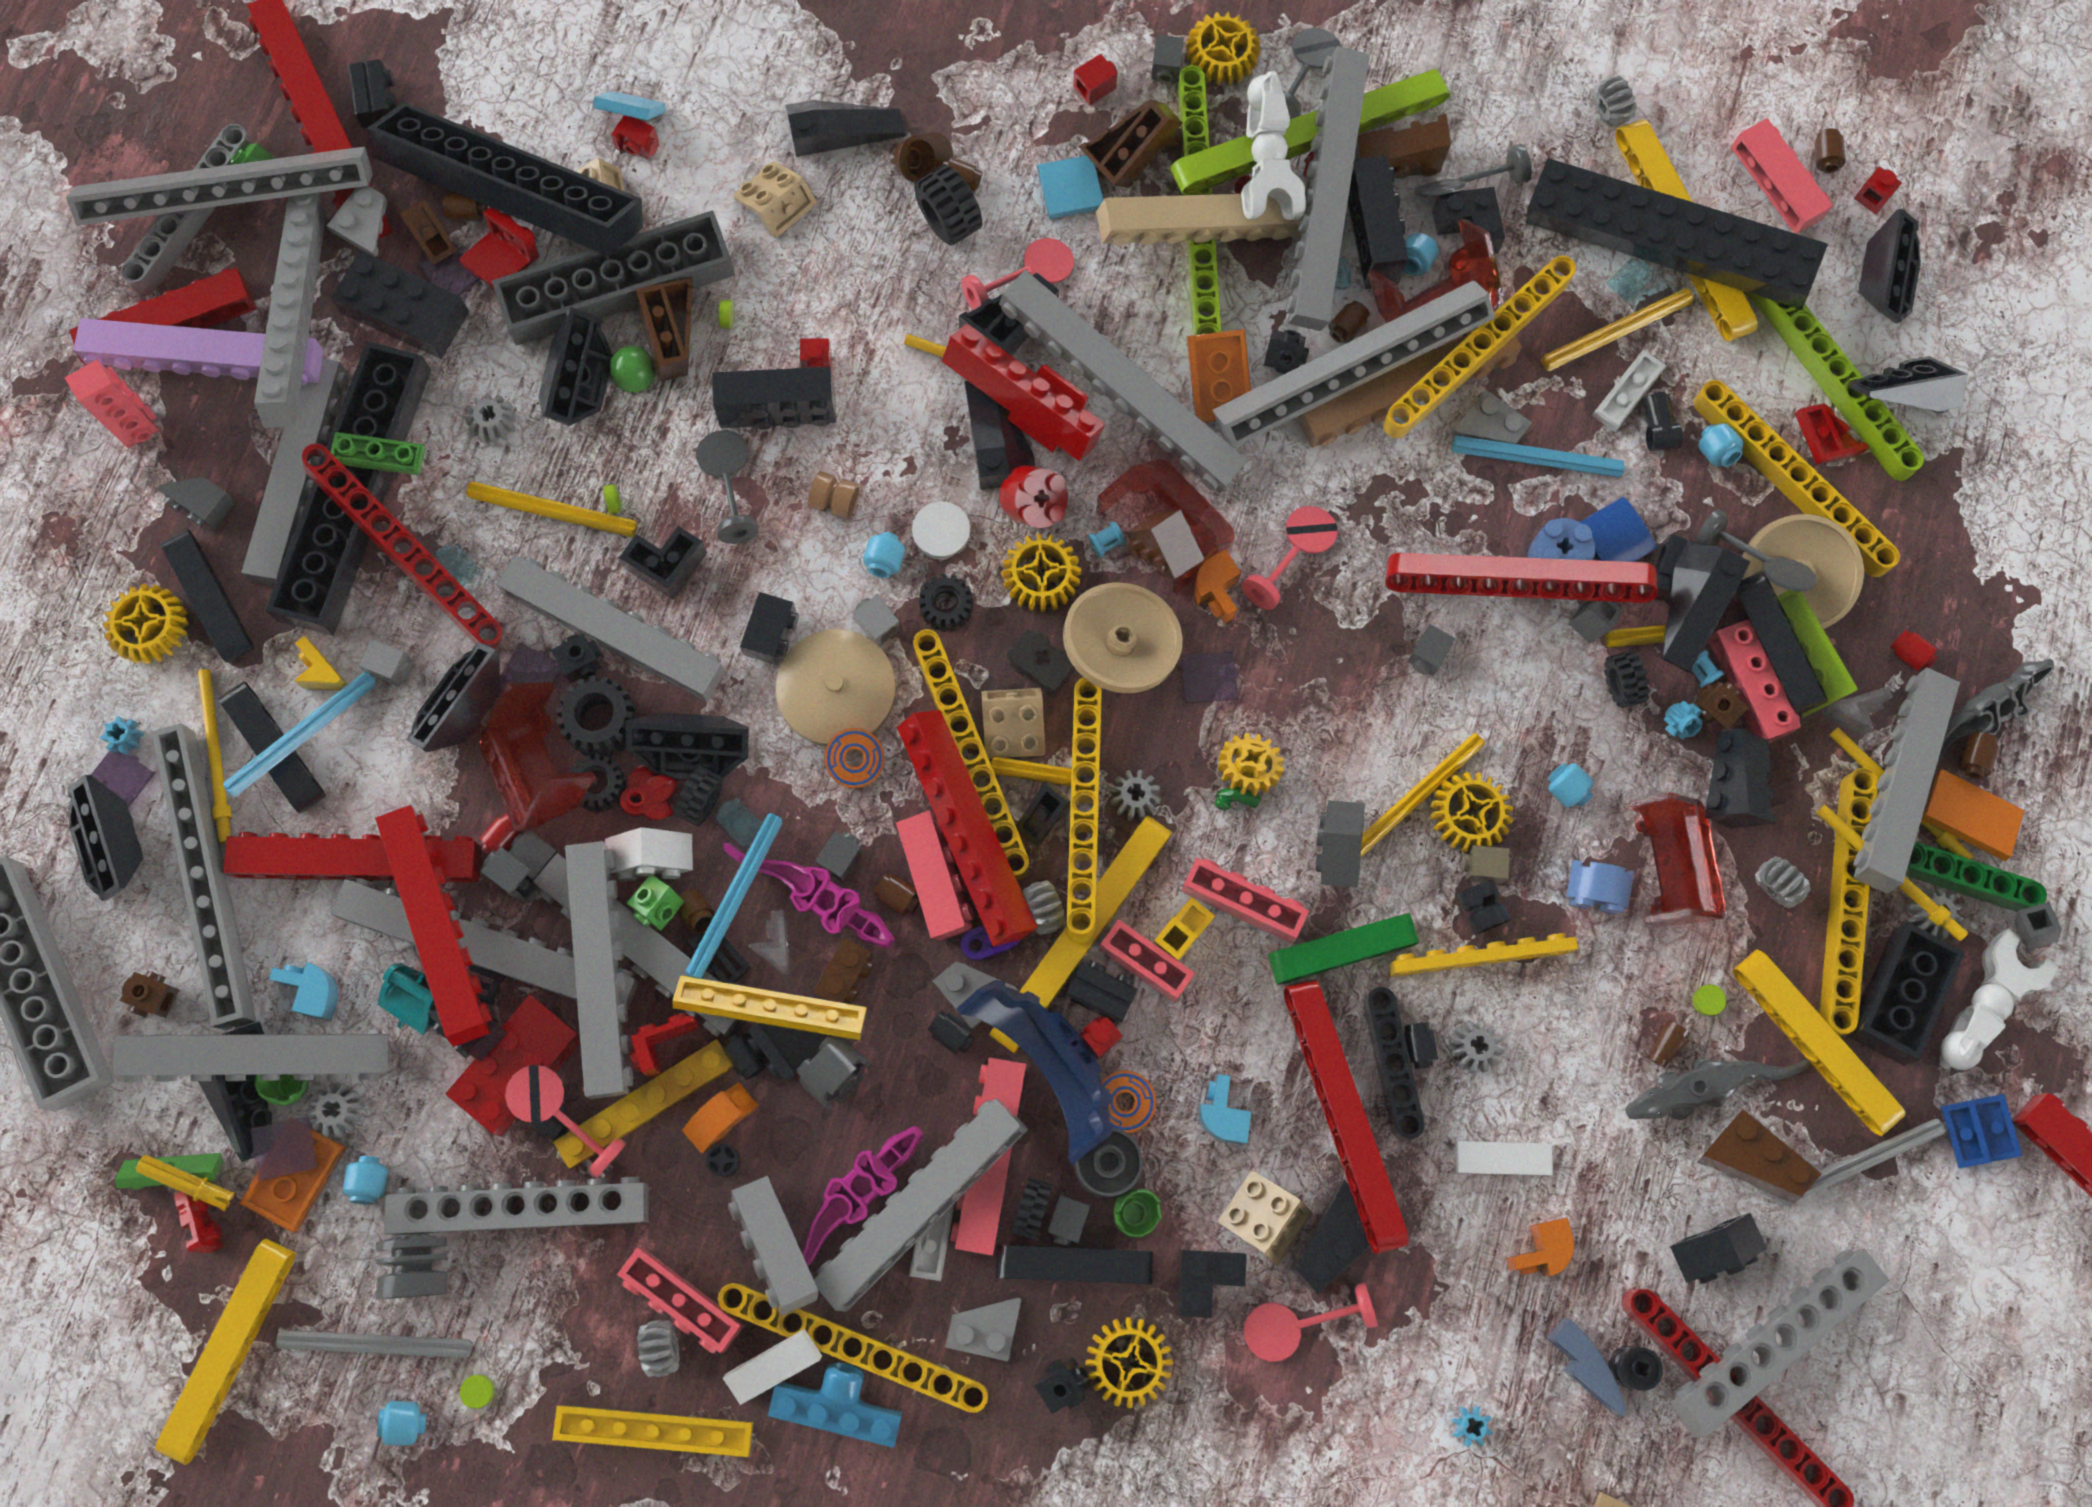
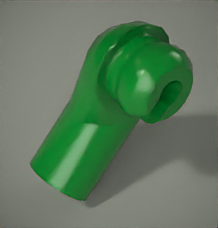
[1214,786,1261,811]

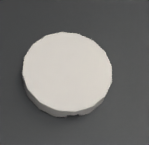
[912,501,971,560]

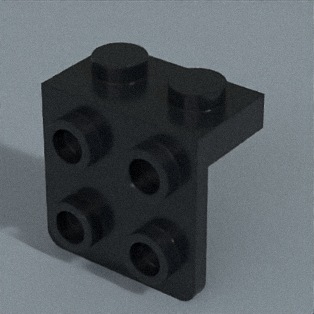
[746,995,830,1082]

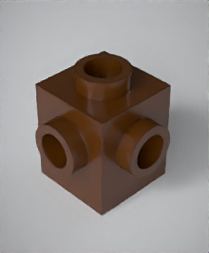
[1694,681,1749,730]
[120,970,180,1018]

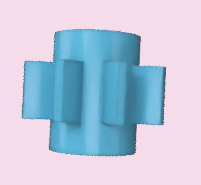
[1664,701,1703,740]
[100,716,144,756]
[1451,1406,1493,1447]

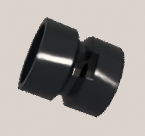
[1457,880,1512,935]
[1609,1346,1663,1391]

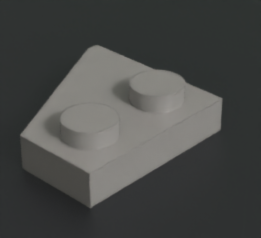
[327,186,387,257]
[1451,389,1532,444]
[933,961,1018,1029]
[945,1298,1021,1361]

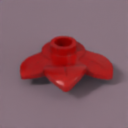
[620,765,677,821]

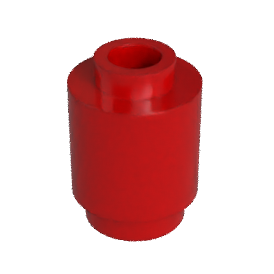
[1890,629,1938,671]
[479,813,524,855]

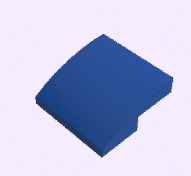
[1580,497,1658,562]
[1940,1094,2023,1169]

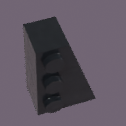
[958,273,1059,356]
[1704,729,1776,829]
[1291,1180,1370,1294]

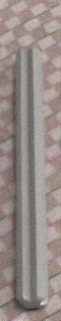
[1773,1119,1945,1207]
[276,1330,472,1358]

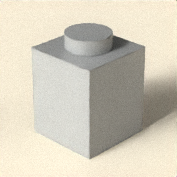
[853,595,901,646]
[358,639,412,687]

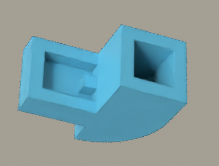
[269,962,338,1021]
[1198,1074,1251,1145]

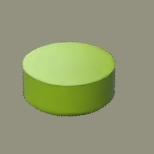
[718,300,734,329]
[604,484,622,515]
[1692,984,1726,1016]
[460,1374,495,1409]

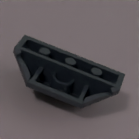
[1858,208,1921,324]
[538,307,613,426]
[407,642,501,752]
[626,713,749,779]
[68,775,144,901]

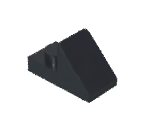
[1016,781,1071,846]

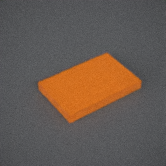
[1186,329,1251,423]
[1922,769,2025,862]
[239,1117,348,1233]

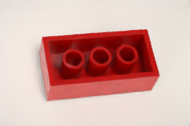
[445,994,580,1137]

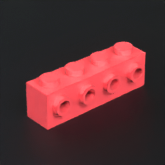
[1731,118,1833,234]
[64,359,159,448]
[1708,619,1801,743]
[896,810,974,941]
[1181,857,1310,944]
[617,1247,745,1354]

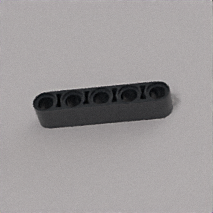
[160,528,255,663]
[1736,570,1828,715]
[218,681,326,814]
[1363,987,1424,1141]
[996,1245,1153,1284]

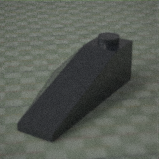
[964,380,1035,490]
[1661,542,1751,672]
[198,1021,272,1162]

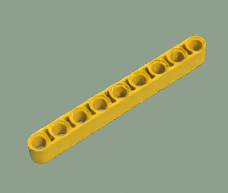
[1615,118,1758,342]
[1383,255,1576,439]
[1694,380,1900,577]
[913,629,1029,881]
[1067,677,1102,943]
[1819,767,1878,1036]
[989,815,1173,1054]
[718,1283,988,1413]

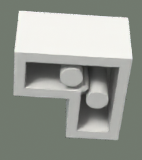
[605,827,693,882]

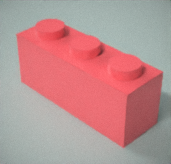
[1099,919,1195,1003]

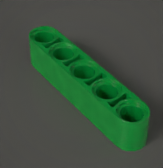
[1905,842,2047,912]
[1267,913,1420,985]

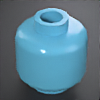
[1404,233,1439,276]
[1699,423,1744,467]
[863,532,905,578]
[1548,762,1594,807]
[343,1156,388,1205]
[376,1401,426,1446]

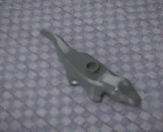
[1938,659,2054,761]
[1625,1059,1810,1120]

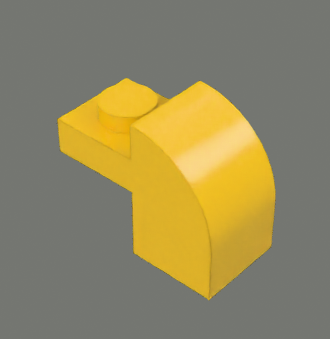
[1153,897,1215,961]

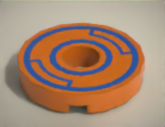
[824,728,884,788]
[1101,1070,1157,1134]

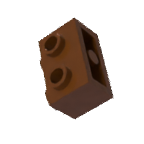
[813,937,875,1005]

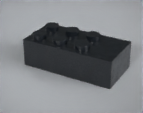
[1347,155,1408,290]
[331,251,469,359]
[712,366,837,430]
[1847,922,1965,1066]

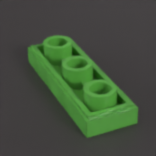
[330,432,426,476]
[114,1153,223,1190]

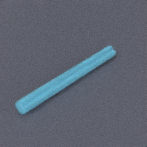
[1451,435,1625,477]
[223,672,376,797]
[686,813,782,979]

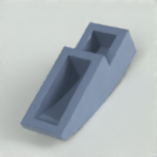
[1547,1318,1627,1416]

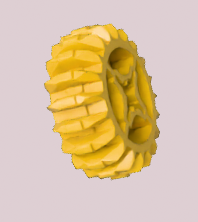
[1186,11,1261,86]
[1001,533,1081,613]
[102,584,190,664]
[1430,772,1513,853]
[1085,1317,1173,1408]

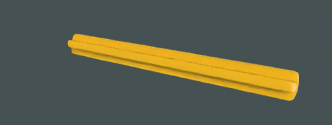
[1541,288,1694,371]
[466,481,638,537]
[1361,733,1485,857]

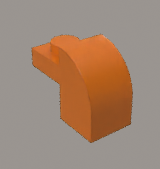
[1194,549,1241,624]
[682,1082,759,1154]
[1506,1218,1574,1276]

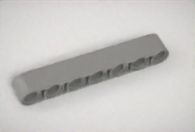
[121,124,254,295]

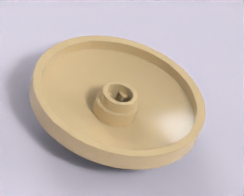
[1742,514,1864,629]
[1063,582,1183,693]
[775,629,896,747]

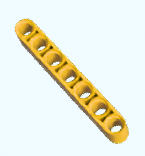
[1732,950,1906,1136]
[155,1239,296,1465]

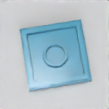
[593,91,666,120]
[1037,156,1103,219]

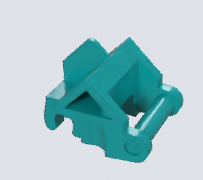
[377,963,436,1035]

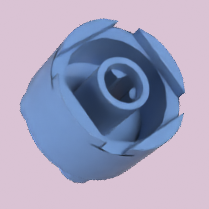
[1528,518,1595,560]
[1566,860,1635,914]

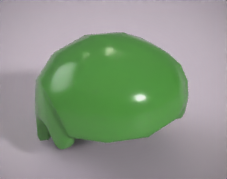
[610,345,655,393]
[254,1074,309,1106]
[1113,1188,1162,1237]

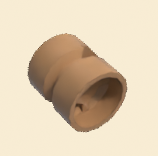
[808,471,860,520]

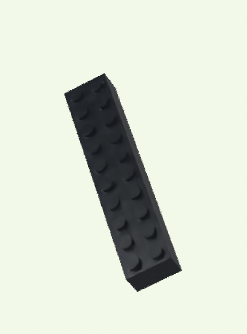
[367,102,643,257]
[1525,158,1828,309]
[265,341,431,636]

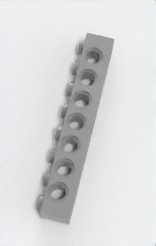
[384,1177,649,1235]
[1670,1248,1890,1438]

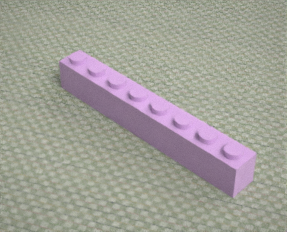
[73,318,324,385]

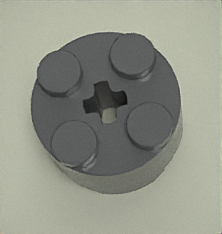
[797,1035,871,1110]

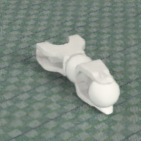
[1241,71,1305,220]
[1940,929,2058,1070]

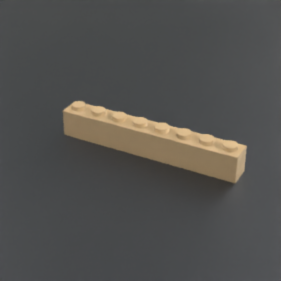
[1096,194,1306,246]

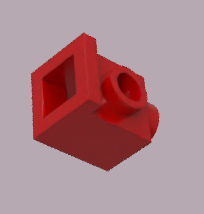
[611,115,659,159]
[1854,166,1902,214]
[800,338,832,372]
[1079,1016,1123,1060]

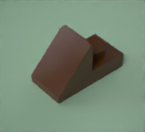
[400,199,457,265]

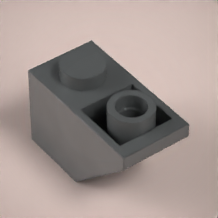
[158,477,237,530]

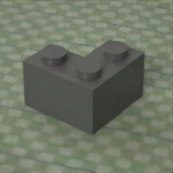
[1316,800,1365,888]
[481,829,563,905]

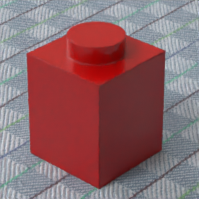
[1073,53,1118,106]

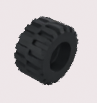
[914,164,983,246]
[556,676,639,757]

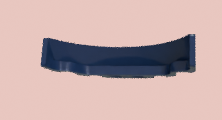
[956,980,1113,1164]

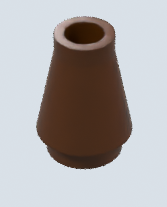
[1648,1020,1691,1068]

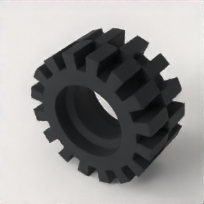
[919,574,973,632]
[1604,650,1650,708]
[567,754,626,812]
[675,767,724,826]
[1011,1177,1053,1241]

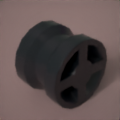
[706,1144,741,1177]

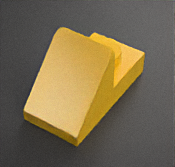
[294,636,348,691]

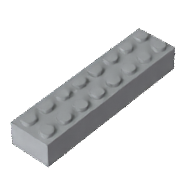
[0,856,114,1112]

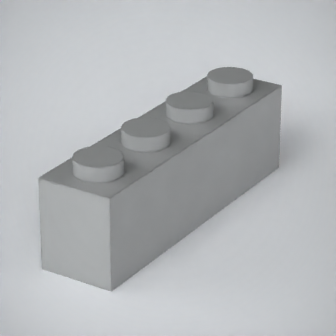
[728,1176,818,1316]

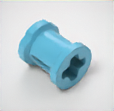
[1088,521,1126,558]
[1691,650,1725,688]

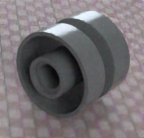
[1074,1128,1143,1198]

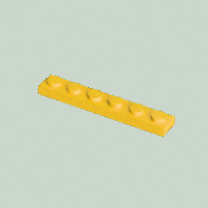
[1388,933,1578,977]
[673,975,867,1040]
[554,1039,733,1170]
[552,1405,754,1457]

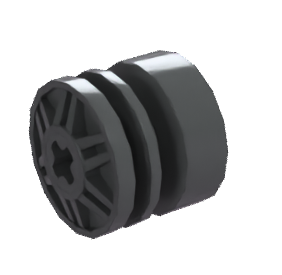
[376,1234,447,1299]

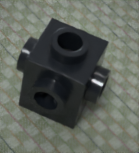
[1263,329,1309,374]
[551,634,602,684]
[1034,1357,1091,1414]

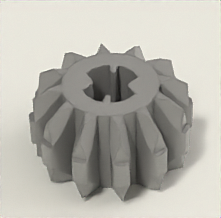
[1593,75,1637,127]
[465,393,517,445]
[1110,770,1161,821]
[1755,856,1811,908]
[1023,880,1066,935]
[1906,888,1964,939]
[1449,1020,1504,1073]
[307,1084,365,1138]
[637,1320,680,1377]

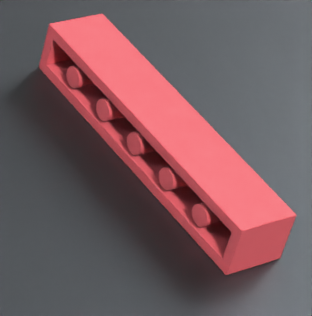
[950,1058,1026,1256]

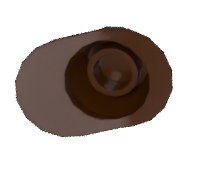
[890,132,953,182]

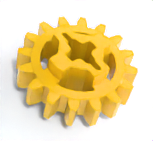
[1217,733,1284,796]

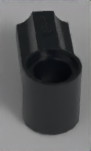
[1643,391,1683,451]

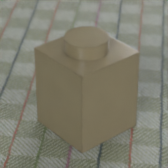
[1461,845,1510,884]

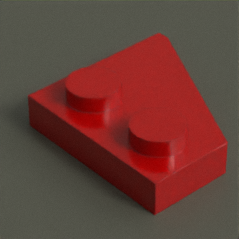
[1794,403,1869,465]
[174,1191,224,1253]

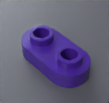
[961,925,1020,961]

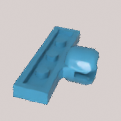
[768,1362,903,1448]

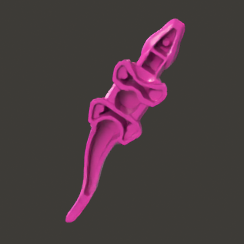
[723,843,895,948]
[802,1126,923,1267]

